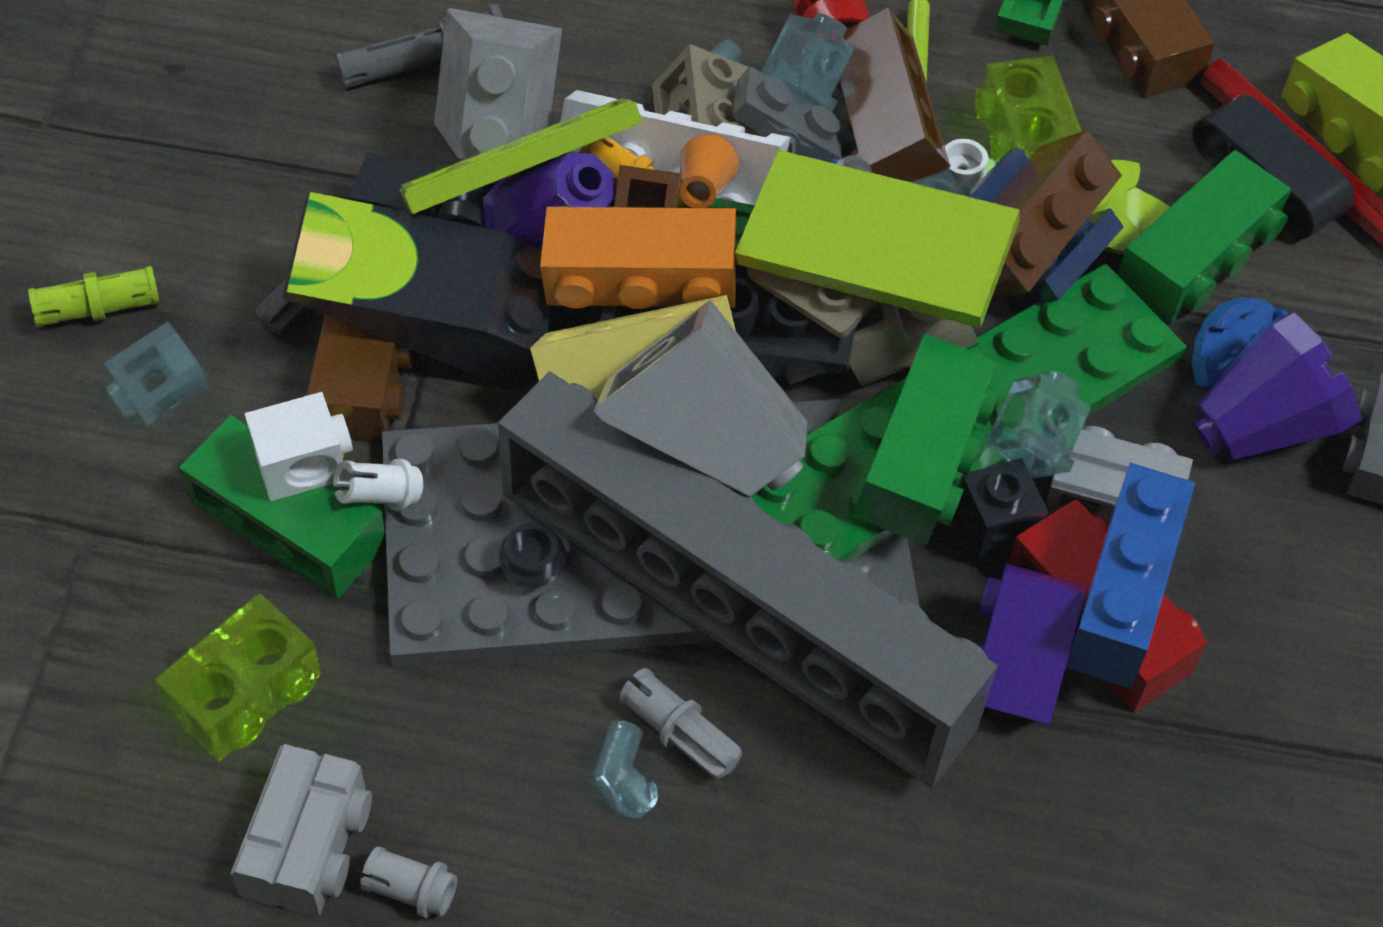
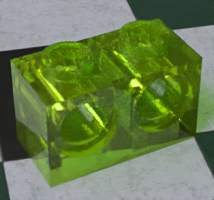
[975,55,1081,164]
[154,593,322,762]

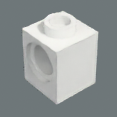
[245,392,353,502]

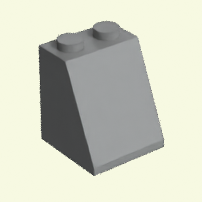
[434,8,562,159]
[594,300,808,497]

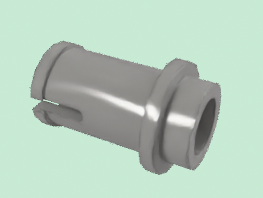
[360,846,457,918]

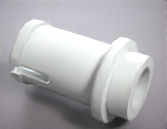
[333,458,423,511]

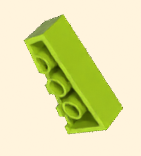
[1281,33,1383,199]

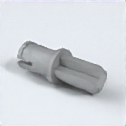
[619,668,742,779]

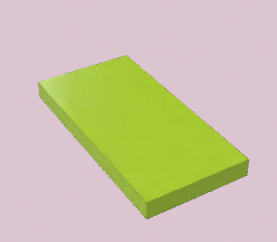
[735,150,1020,328]

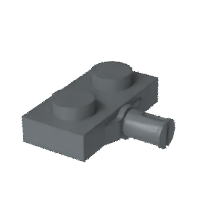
[732,66,844,163]

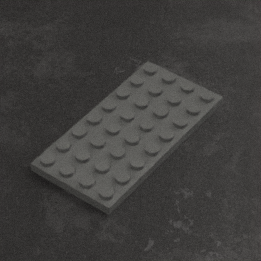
[382,397,920,668]

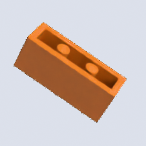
[540,207,738,309]

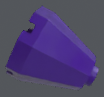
[483,153,615,248]
[1193,312,1362,460]

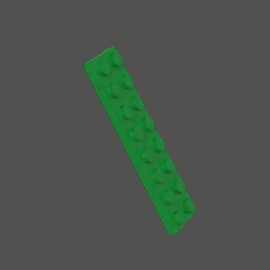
[729,264,1187,562]

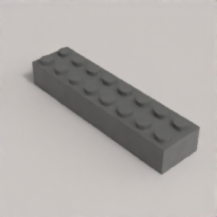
[498,371,998,789]

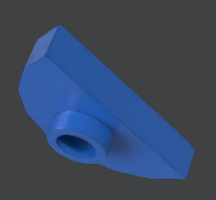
[1192,297,1288,387]

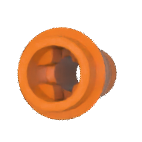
[679,134,739,208]

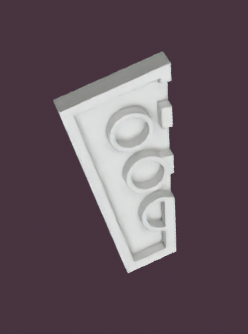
[560,90,791,205]

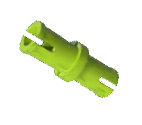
[28,266,160,328]

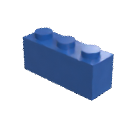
[1065,462,1195,689]

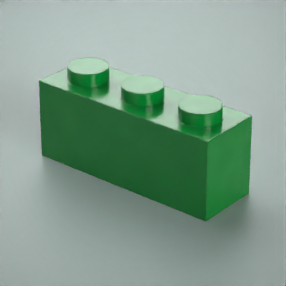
[1117,150,1292,325]
[852,333,1000,546]
[179,415,386,599]

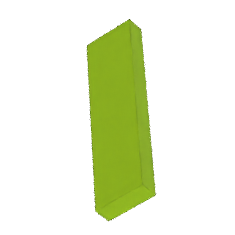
[399,98,643,214]

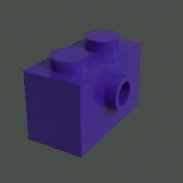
[974,564,1086,725]

